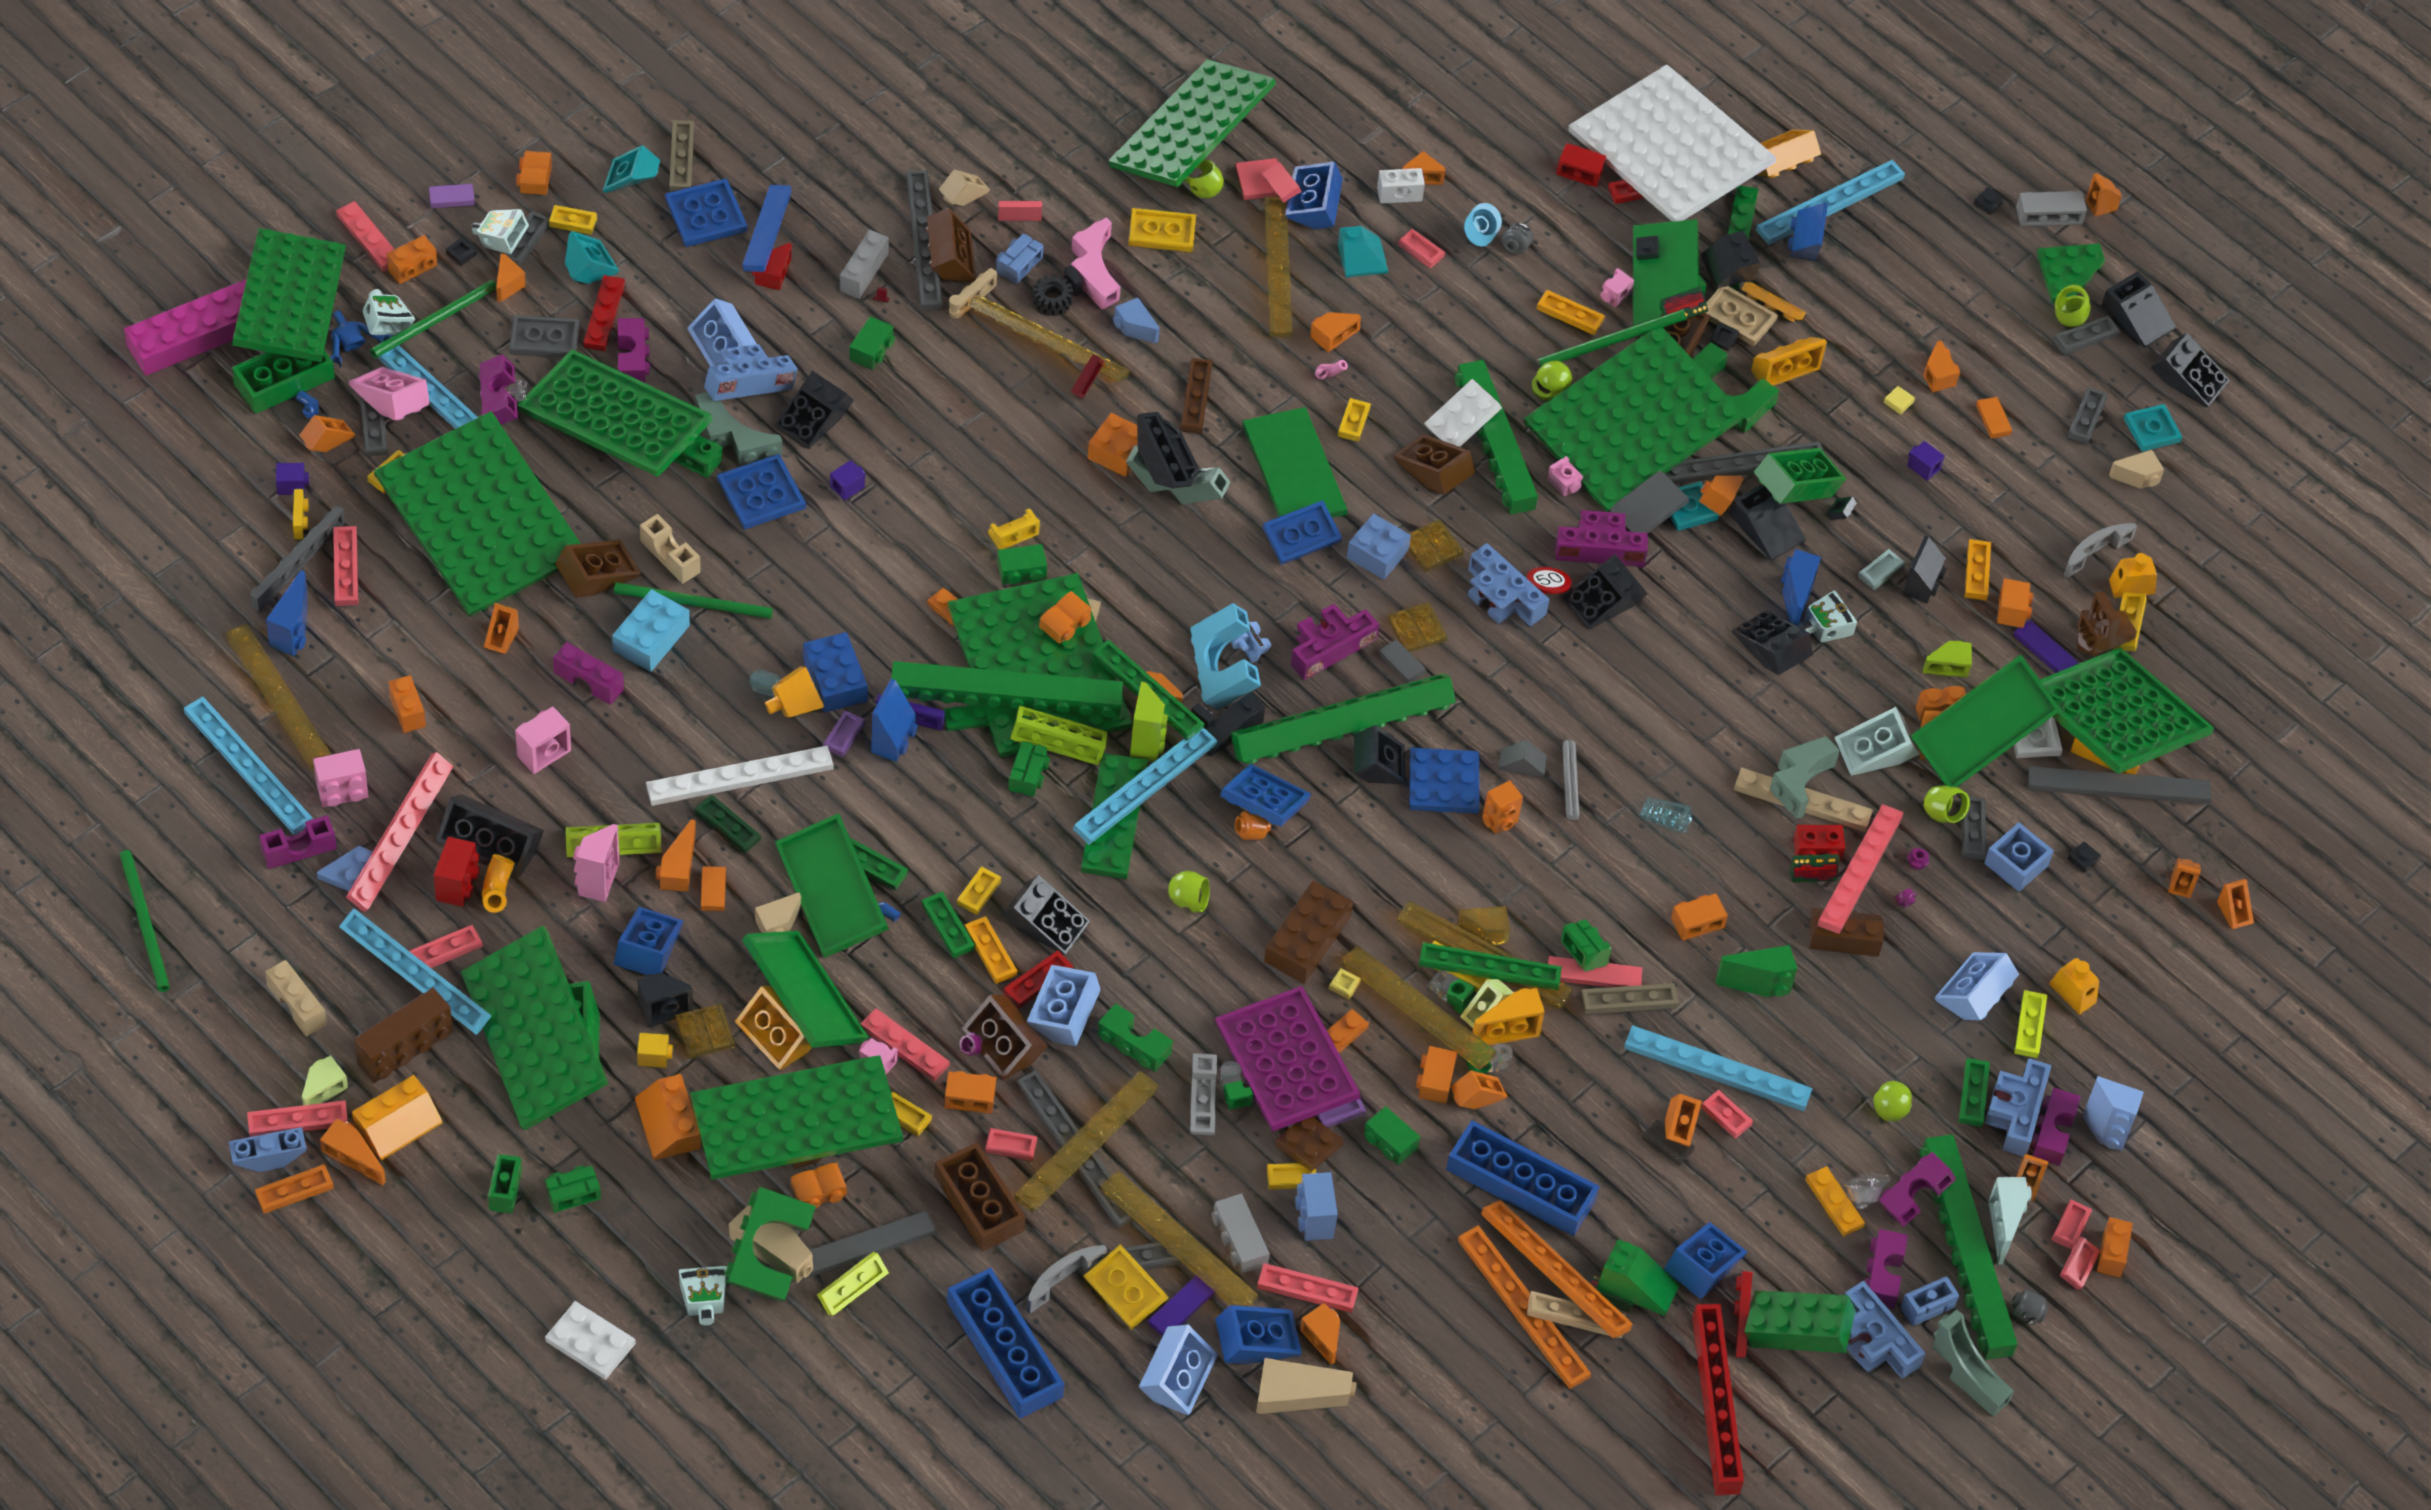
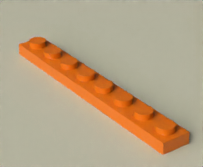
[1481,1200,1633,1339]
[1458,1225,1591,1389]

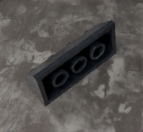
[436,794,544,877]

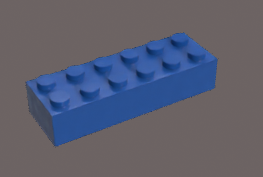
[1446,1120,1600,1236]
[947,1268,1064,1419]

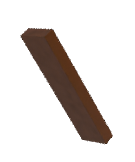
[1180,358,1213,434]

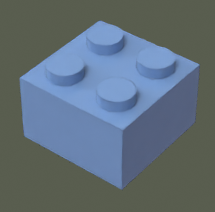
[1347,513,1411,580]
[1984,822,2054,892]
[1295,1172,1338,1241]

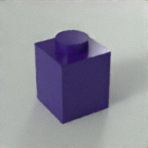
[1907,440,1945,481]
[830,460,866,501]
[276,463,310,495]

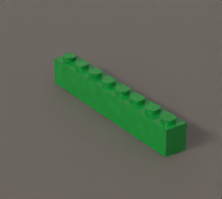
[1455,360,1538,515]

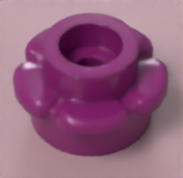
[1907,848,1930,870]
[1895,888,1917,908]
[960,1032,982,1056]

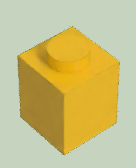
[637,1033,673,1068]

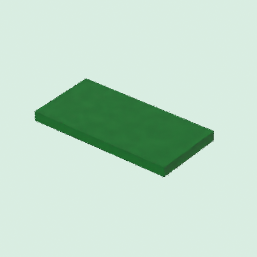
[1633,219,1699,337]
[1242,407,1348,518]
[1910,655,2061,788]
[775,813,889,958]
[742,931,868,1048]

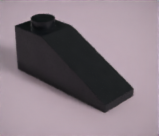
[1206,692,1265,757]

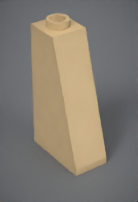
[729,1206,813,1284]
[1256,1358,1357,1414]

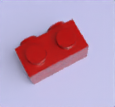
[1793,825,1845,861]

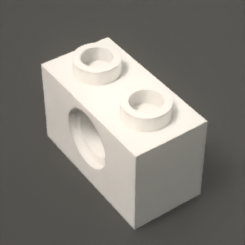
[1377,168,1425,203]

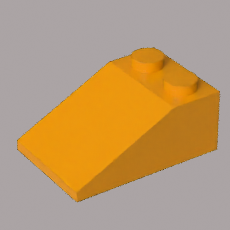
[1470,988,1545,1048]

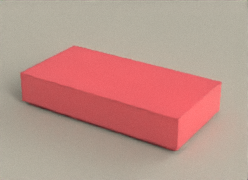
[1262,162,1302,203]
[998,201,1042,221]
[1398,229,1445,269]
[985,1128,1038,1161]
[2051,1199,2093,1250]
[2059,1237,2100,1290]

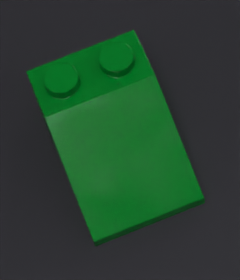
[1715,945,1797,997]
[1597,1239,1680,1316]

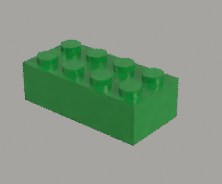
[232,350,335,414]
[1754,448,1846,504]
[1744,1290,1856,1353]

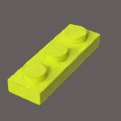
[2014,990,2047,1058]
[817,1252,889,1316]

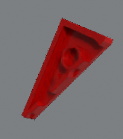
[1733,1271,1753,1358]

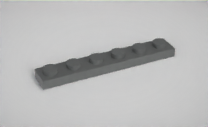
[250,505,345,612]

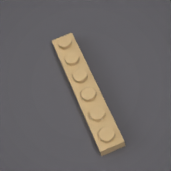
[1734,767,1873,832]

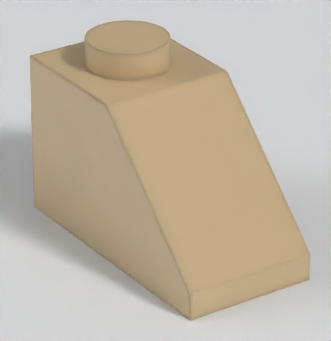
[939,170,990,206]
[2109,450,2164,489]
[755,892,801,933]

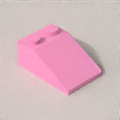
[348,366,430,420]

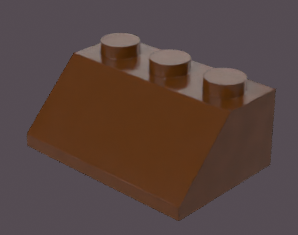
[926,207,976,283]
[1809,907,1884,957]
[961,995,1047,1080]

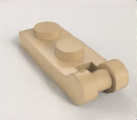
[949,268,997,319]

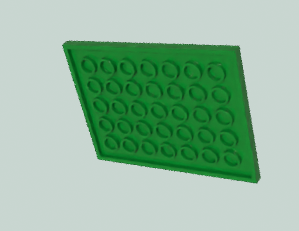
[1524,327,1745,512]
[374,411,581,617]
[947,573,1132,758]

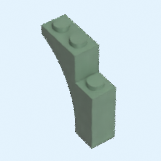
[695,392,782,465]
[1126,445,1231,504]
[1770,736,1840,819]
[1932,1309,2014,1417]

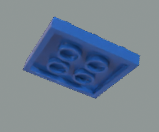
[665,178,747,247]
[717,454,806,530]
[1409,748,1479,814]
[1220,764,1311,826]

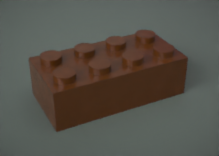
[1264,880,1353,984]
[354,988,453,1083]
[934,1142,1026,1251]

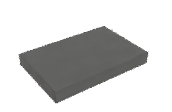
[509,315,580,358]
[1609,470,1689,533]

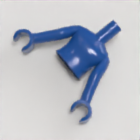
[330,310,392,368]

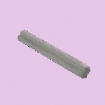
[1563,740,1579,820]

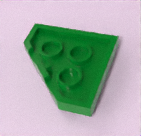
[2037,243,2105,303]

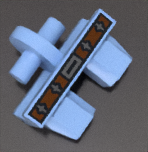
[1231,622,1271,662]

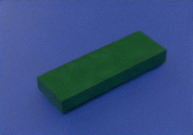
[695,794,761,854]

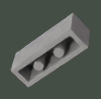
[2016,191,2087,226]
[840,230,889,299]
[1211,1193,1269,1274]

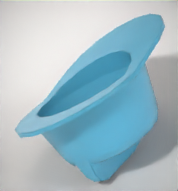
[1464,203,1502,247]

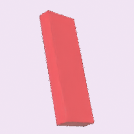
[409,925,483,968]

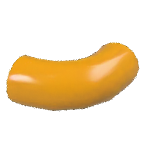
[482,854,515,913]

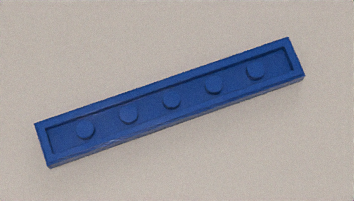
[743,185,792,272]

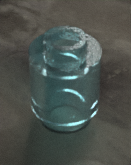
[749,669,783,697]

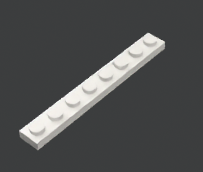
[646,746,833,806]

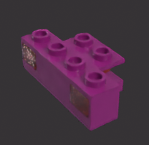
[1555,510,1648,567]
[1291,604,1379,680]

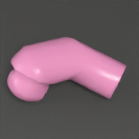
[1315,359,1348,380]

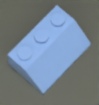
[687,298,756,366]
[1935,952,2019,1021]
[1027,965,1101,1046]
[2082,1076,2144,1151]
[1139,1325,1218,1415]

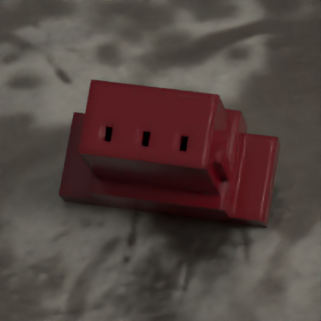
[873,287,890,303]

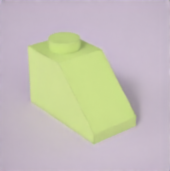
[1460,979,1513,1028]
[302,1055,348,1105]

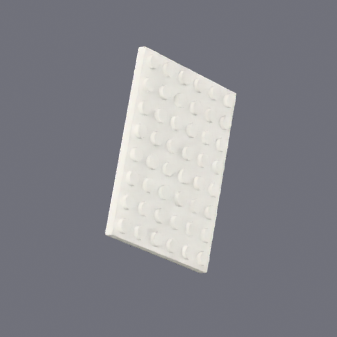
[1568,65,1776,222]

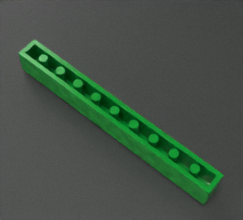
[891,661,1123,718]
[1231,673,1456,764]
[1920,1134,2018,1360]

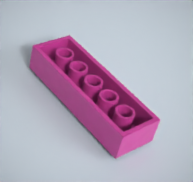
[124,279,246,376]

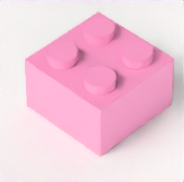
[515,707,571,774]
[313,749,369,808]

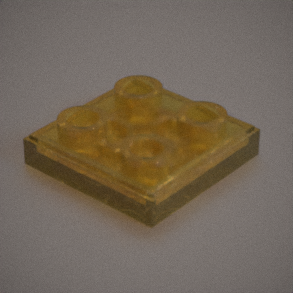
[1408,519,1464,573]
[1387,602,1448,652]
[675,1003,735,1059]

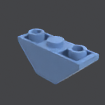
[229,1127,307,1172]

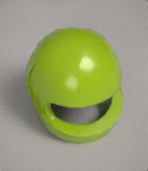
[1184,160,1224,199]
[2055,285,2090,327]
[1532,360,1573,401]
[1923,786,1970,823]
[1168,871,1210,913]
[1873,1081,1912,1122]

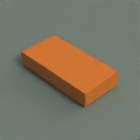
[1976,397,2012,439]
[701,866,726,911]

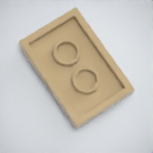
[1705,286,1778,347]

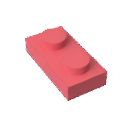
[1701,1090,1753,1139]

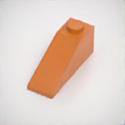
[656,820,696,892]
[320,1118,386,1185]
[2016,1154,2048,1201]

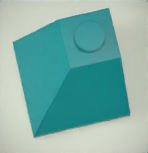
[602,145,661,193]
[1338,226,1388,278]
[565,231,619,284]

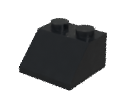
[1700,231,1760,289]
[1902,536,1947,604]
[1353,725,1405,784]
[637,973,693,1028]

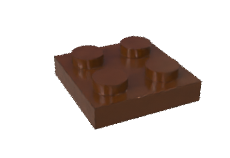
[1275,1117,1344,1172]

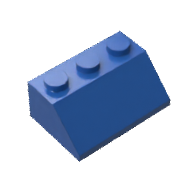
[1285,162,1343,229]

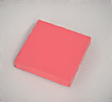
[1235,158,1278,200]

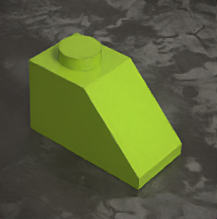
[1923,641,1972,678]

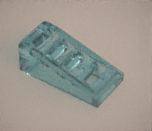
[1640,797,1692,833]

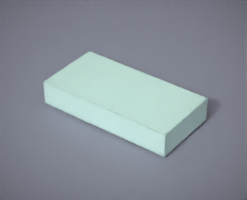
[1858,549,1905,590]

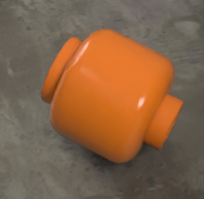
[1235,811,1271,840]

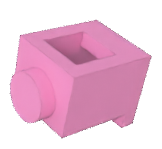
[1600,268,1634,308]
[1547,456,1583,497]
[859,1038,898,1074]

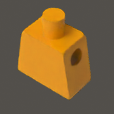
[2109,553,2157,598]
[764,666,824,717]
[2049,958,2099,1015]

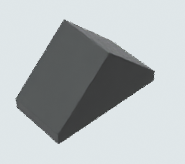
[1498,740,1547,777]

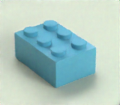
[612,589,690,672]

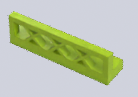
[1010,705,1107,766]
[565,823,661,857]

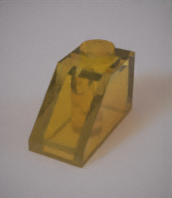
[1457,906,1510,945]

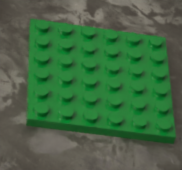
[2040,647,2214,774]

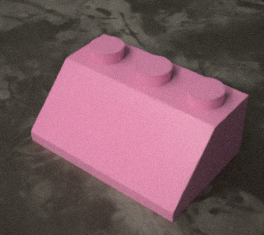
[573,824,619,902]

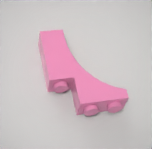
[1071,217,1121,310]

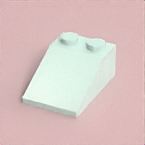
[1835,707,1920,776]
[1988,1177,2031,1265]

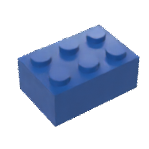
[803,632,868,713]

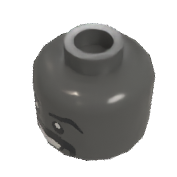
[1502,223,1533,255]
[2011,1289,2049,1325]

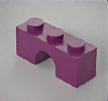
[618,318,650,383]
[479,354,518,425]
[553,642,624,705]
[259,815,337,869]
[2030,1087,2081,1166]
[1879,1152,1956,1227]
[1864,1229,1908,1309]

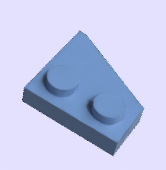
[317,846,373,891]

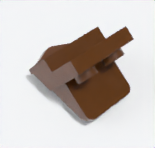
[2077,592,2137,656]

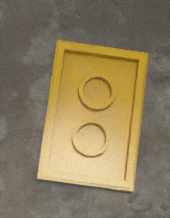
[1128,208,1196,252]
[1083,1244,1168,1330]

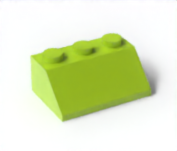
[1130,682,1168,762]

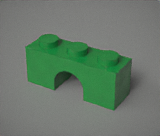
[1097,1003,1173,1072]

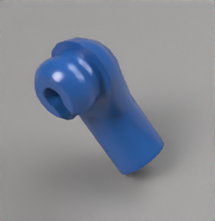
[296,390,319,419]
[878,902,901,923]

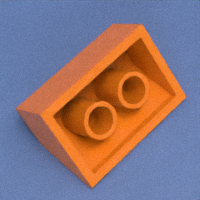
[635,1074,701,1161]

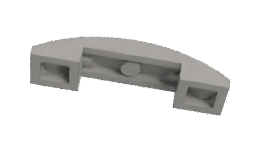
[2064,523,2137,579]
[1190,1053,1217,1135]
[1027,1245,1107,1314]

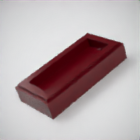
[1070,354,1105,399]

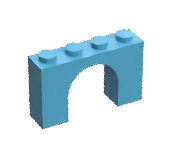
[1190,603,1261,710]

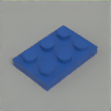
[1262,500,1342,565]

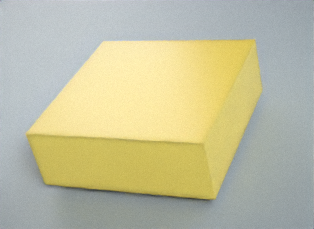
[1884,386,1915,415]
[1329,968,1361,1000]

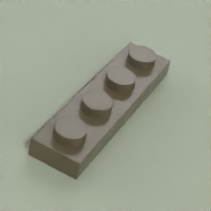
[669,120,694,192]
[1581,983,1678,1014]

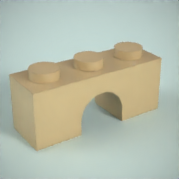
[640,514,701,584]
[265,960,327,1037]

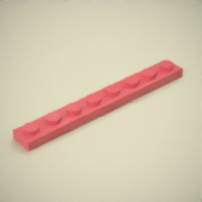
[346,752,454,912]
[1818,804,1904,934]

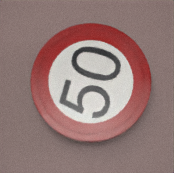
[1527,567,1571,595]

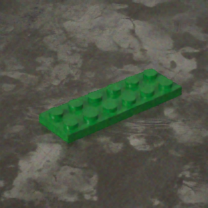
[1081,753,1148,879]

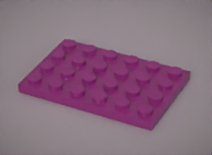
[1215,986,1360,1132]

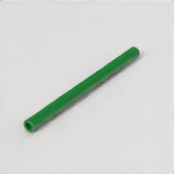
[370,280,497,359]
[1538,309,1687,366]
[614,582,773,619]
[120,850,170,992]

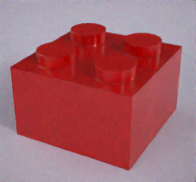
[434,837,480,907]

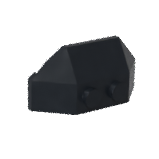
[1137,412,1199,489]

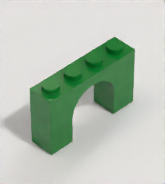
[1693,343,1779,433]
[724,1187,816,1302]

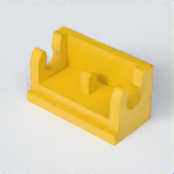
[988,508,1040,549]

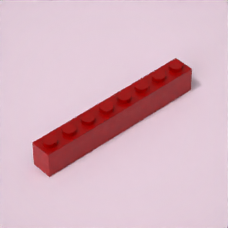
[1692,1304,1744,1496]

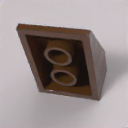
[1660,313,1710,357]
[1393,434,1475,495]
[555,540,641,598]

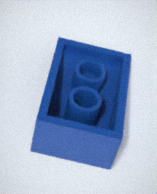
[1787,203,1828,261]
[1781,549,1821,626]
[266,570,308,657]
[871,679,918,762]
[613,907,684,975]
[1664,1222,1747,1299]
[1215,1305,1302,1364]

